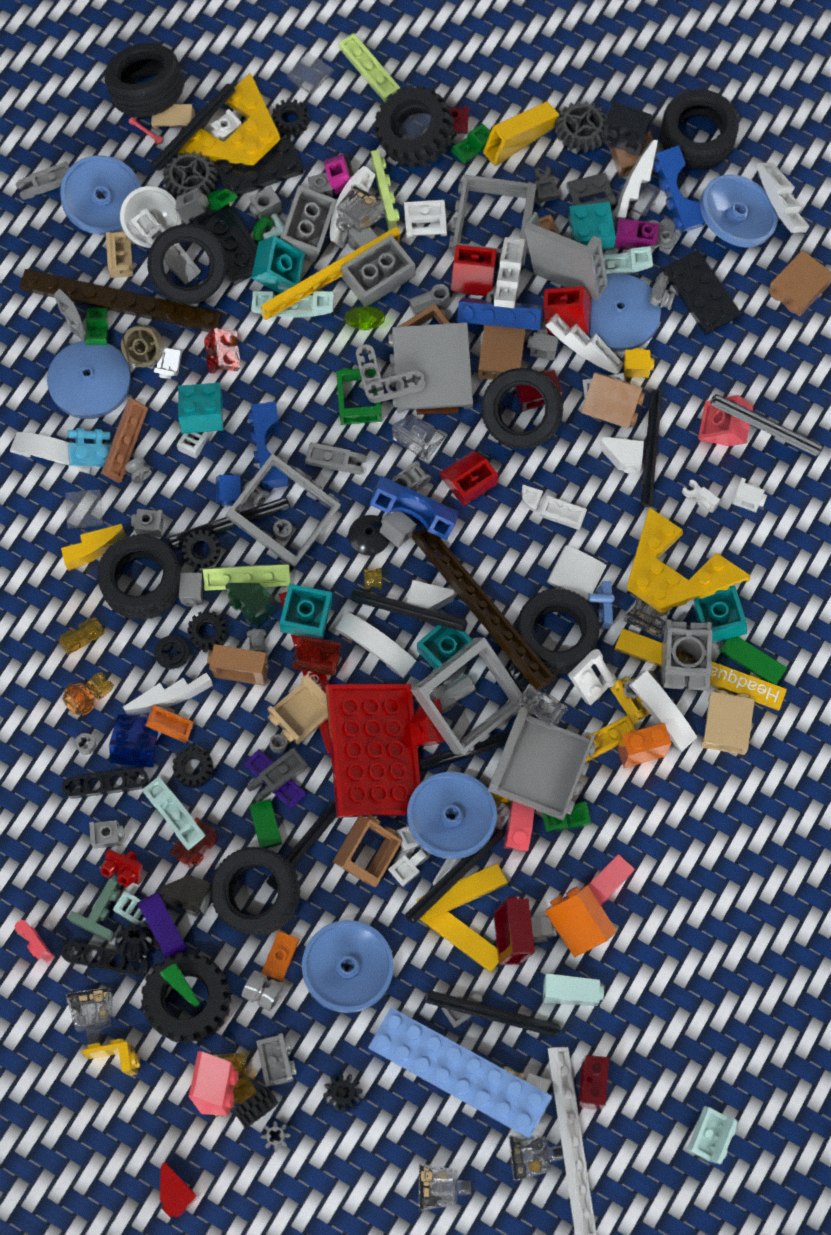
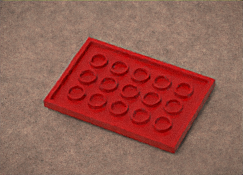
[325,684,421,818]

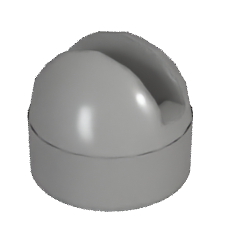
[270,734,287,754]

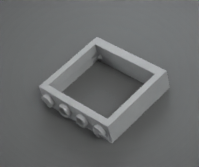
[449,174,537,266]
[226,454,341,568]
[411,637,527,755]

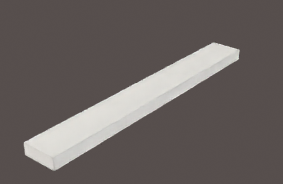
[548,1047,597,1235]

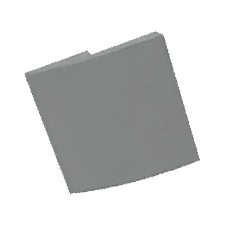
[54,289,86,341]

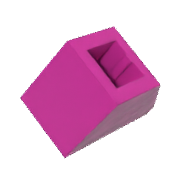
[324,153,351,194]

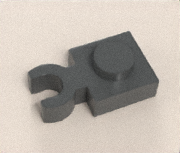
[535,166,559,203]

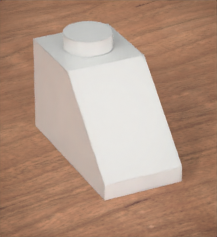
[600,437,644,474]
[406,580,455,611]

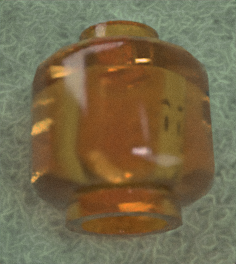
[62,683,95,716]

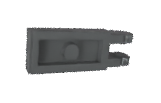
[246,748,308,802]

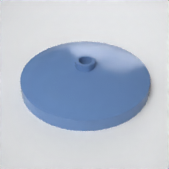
[60,155,141,235]
[700,174,778,247]
[587,274,661,352]
[47,340,131,419]
[407,772,497,859]
[302,920,394,1013]

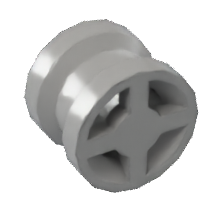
[125,457,152,483]

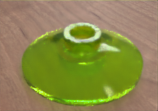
[344,306,385,331]

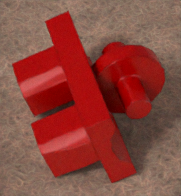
[101,849,143,887]

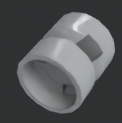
[241,970,284,1011]

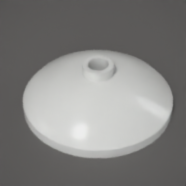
[120,186,181,248]

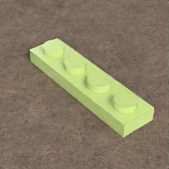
[338,33,400,102]
[371,150,400,230]
[203,563,291,591]

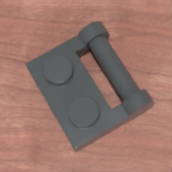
[567,173,616,206]

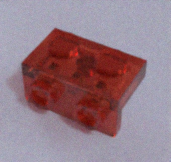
[204,328,241,374]
[292,635,341,676]
[169,817,218,870]

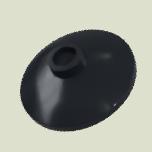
[348,515,390,556]

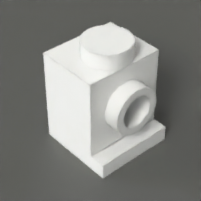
[210,109,242,142]
[732,478,767,512]

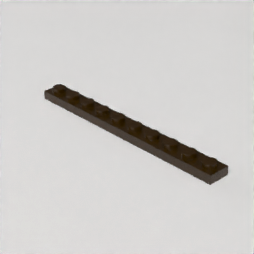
[19,269,222,334]
[412,528,556,691]

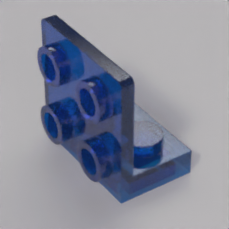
[109,714,158,768]

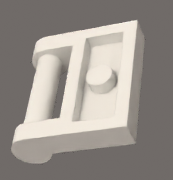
[404,200,447,238]
[568,649,617,706]

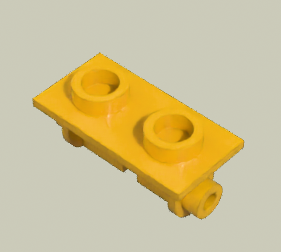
[610,677,650,724]

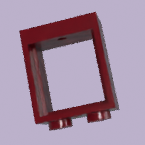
[493,896,535,965]
[578,1055,609,1110]

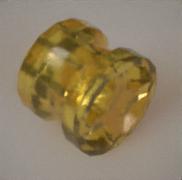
[364,568,382,590]
[86,672,114,700]

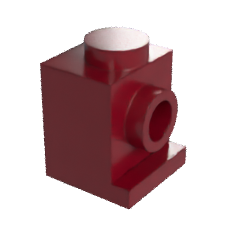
[448,106,469,134]

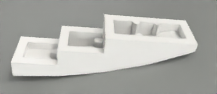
[614,140,658,219]
[757,163,809,233]
[129,208,201,285]
[494,237,525,308]
[546,313,624,374]
[629,670,697,752]
[123,673,213,716]

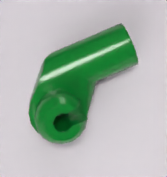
[253,216,274,245]

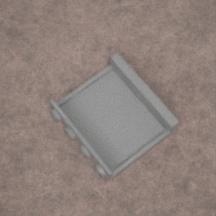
[524,212,608,301]
[388,323,473,413]
[488,707,597,820]

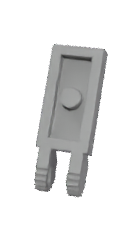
[15,162,70,200]
[305,442,367,475]

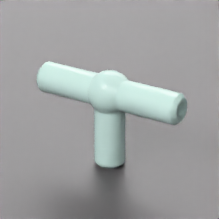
[263,214,284,239]

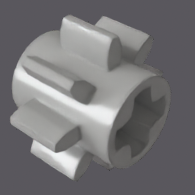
[261,1121,291,1152]

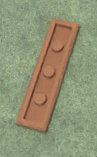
[101,398,148,483]

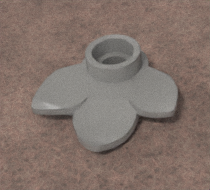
[646,218,677,249]

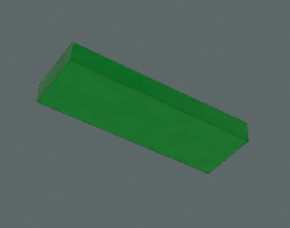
[719,636,787,685]

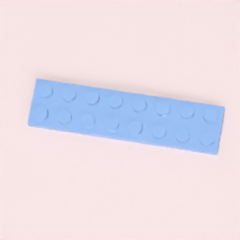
[368,1007,552,1139]

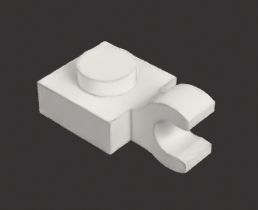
[682,480,720,513]
[388,850,428,887]

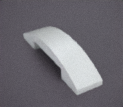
[330,166,375,249]
[10,432,92,474]
[334,612,417,679]

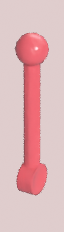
[129,117,163,145]

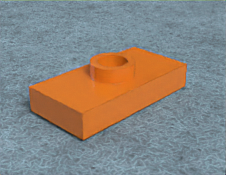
[145,705,194,743]
[261,931,300,983]

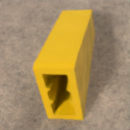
[483,101,559,166]

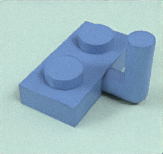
[588,581,615,629]

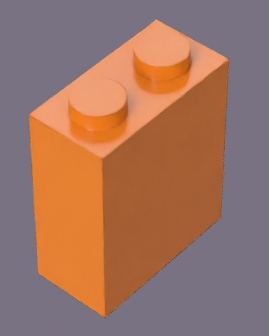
[617,723,672,768]
[545,885,617,958]

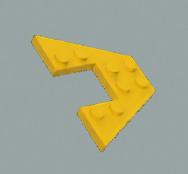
[176,73,281,166]
[627,508,751,613]

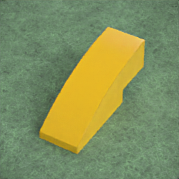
[61,524,125,571]

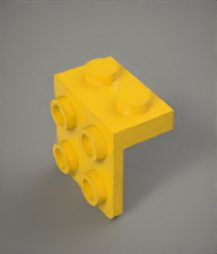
[81,1039,141,1076]

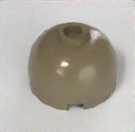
[121,325,164,367]

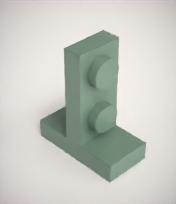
[67,878,121,942]

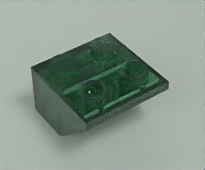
[225,583,277,629]

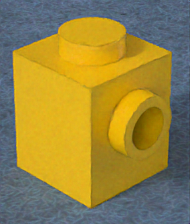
[623,348,654,378]

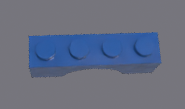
[652,145,706,234]
[457,298,544,330]
[248,401,289,490]
[369,476,458,540]

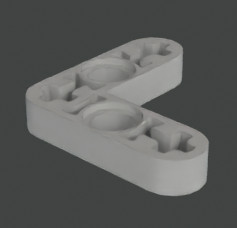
[356,344,426,403]

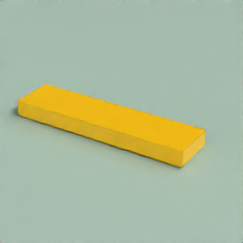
[417,863,508,921]
[419,912,499,973]

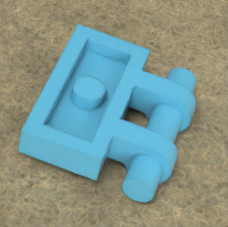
[67,428,111,467]

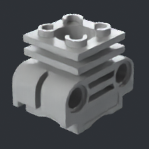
[661,620,712,691]

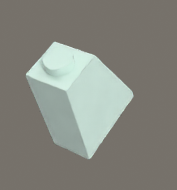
[543,974,604,1006]

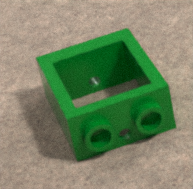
[336,368,382,425]

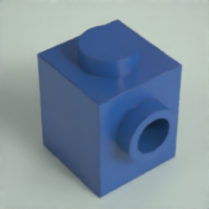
[216,475,241,506]

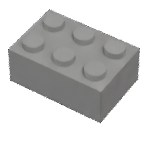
[280,185,337,262]
[341,235,415,308]

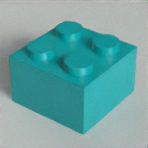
[568,202,616,251]
[251,235,305,294]
[178,383,223,434]
[279,584,332,641]
[693,585,747,643]
[417,625,476,681]

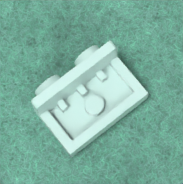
[687,1106,738,1164]

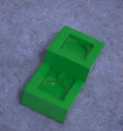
[451,124,491,165]
[206,188,238,210]
[85,308,108,345]
[249,799,282,849]
[542,802,592,832]

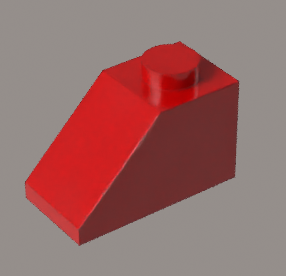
[409,698,445,746]
[160,1162,199,1218]

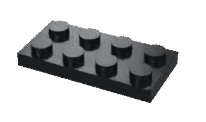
[214,137,304,196]
[192,204,258,286]
[662,250,742,336]

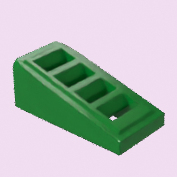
[160,963,200,1007]

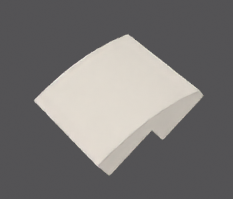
[547,545,606,600]

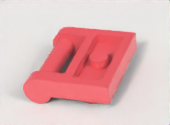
[15,920,54,962]

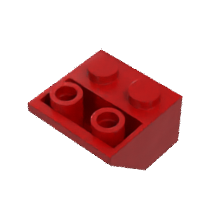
[451,244,497,297]
[543,286,592,336]
[439,451,498,507]

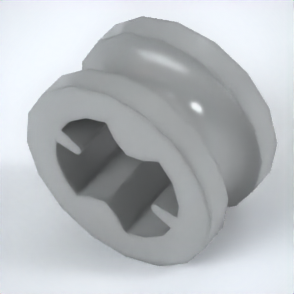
[660,290,675,310]
[273,519,293,541]
[75,733,96,755]

